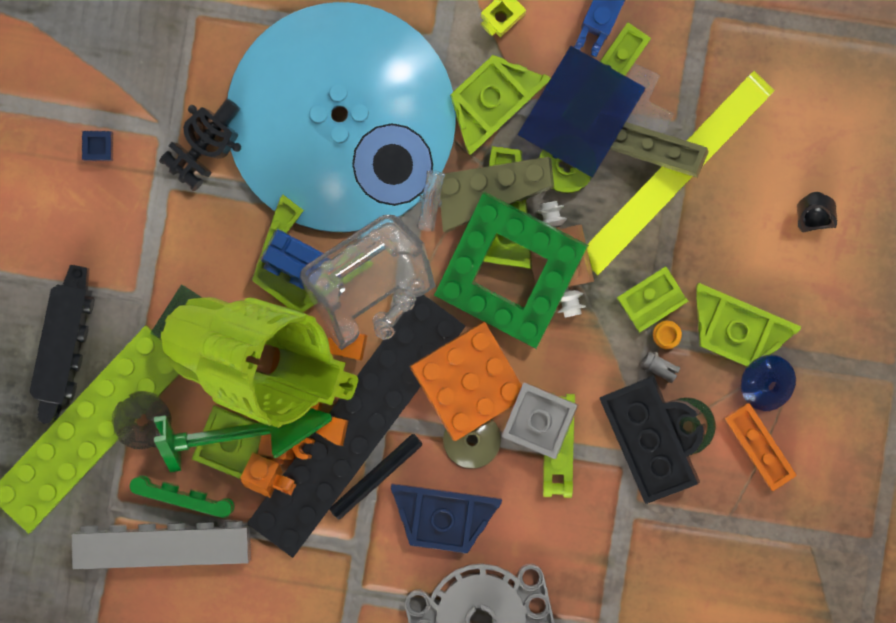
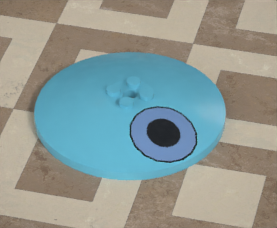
[228,2,456,233]

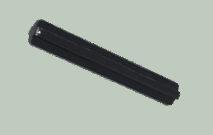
[330,434,422,519]

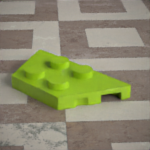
[450,55,551,155]
[696,283,801,369]

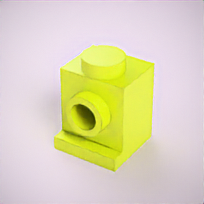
[480,0,526,37]

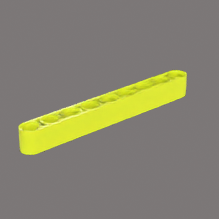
[587,71,775,275]

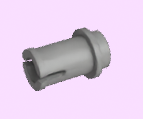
[641,351,680,383]

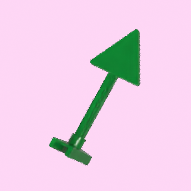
[154,408,332,472]

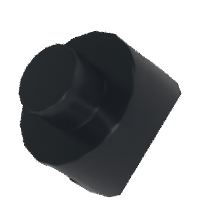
[797,192,837,233]

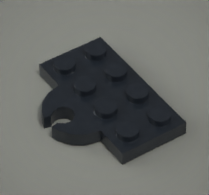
[599,375,706,504]

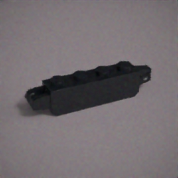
[29,265,95,424]

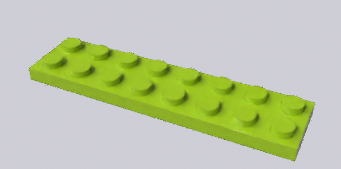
[0,325,180,534]

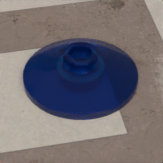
[741,355,796,411]

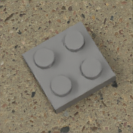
[502,382,578,459]

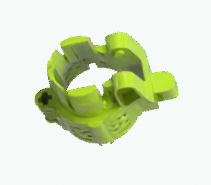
[161,297,358,428]

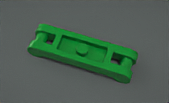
[129,475,235,518]

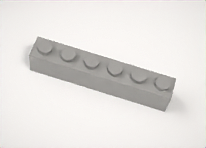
[72,520,251,569]

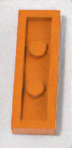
[724,402,797,491]

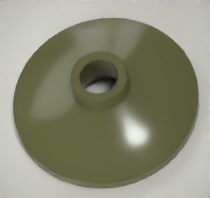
[443,419,501,468]

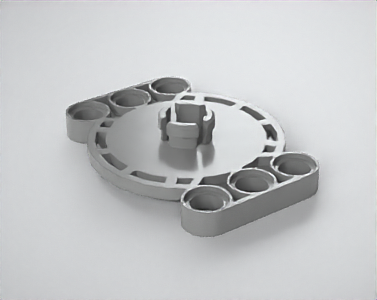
[405,563,555,623]

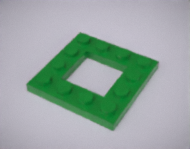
[434,192,589,349]

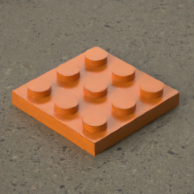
[409,322,522,441]

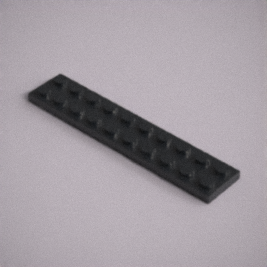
[247,292,466,558]

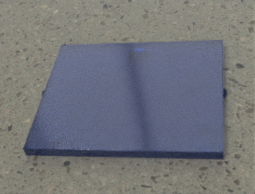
[518,46,646,178]

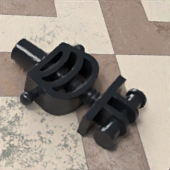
[159,98,241,191]

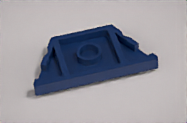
[391,483,502,553]

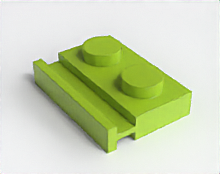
[616,266,689,333]

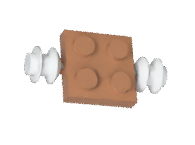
[531,201,594,318]

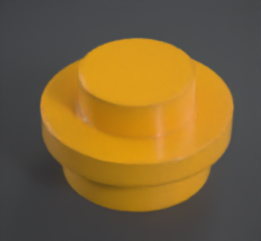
[652,320,682,349]

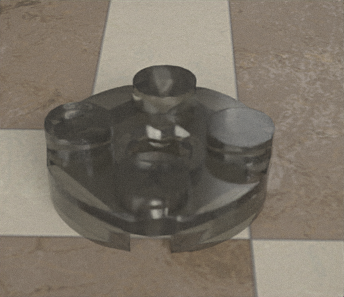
[112,391,172,450]

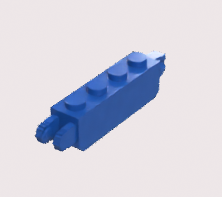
[574,0,625,57]

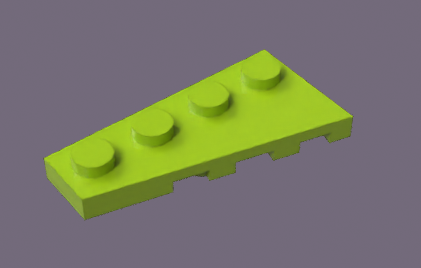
[484,146,532,269]

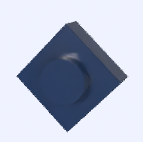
[82,131,113,161]

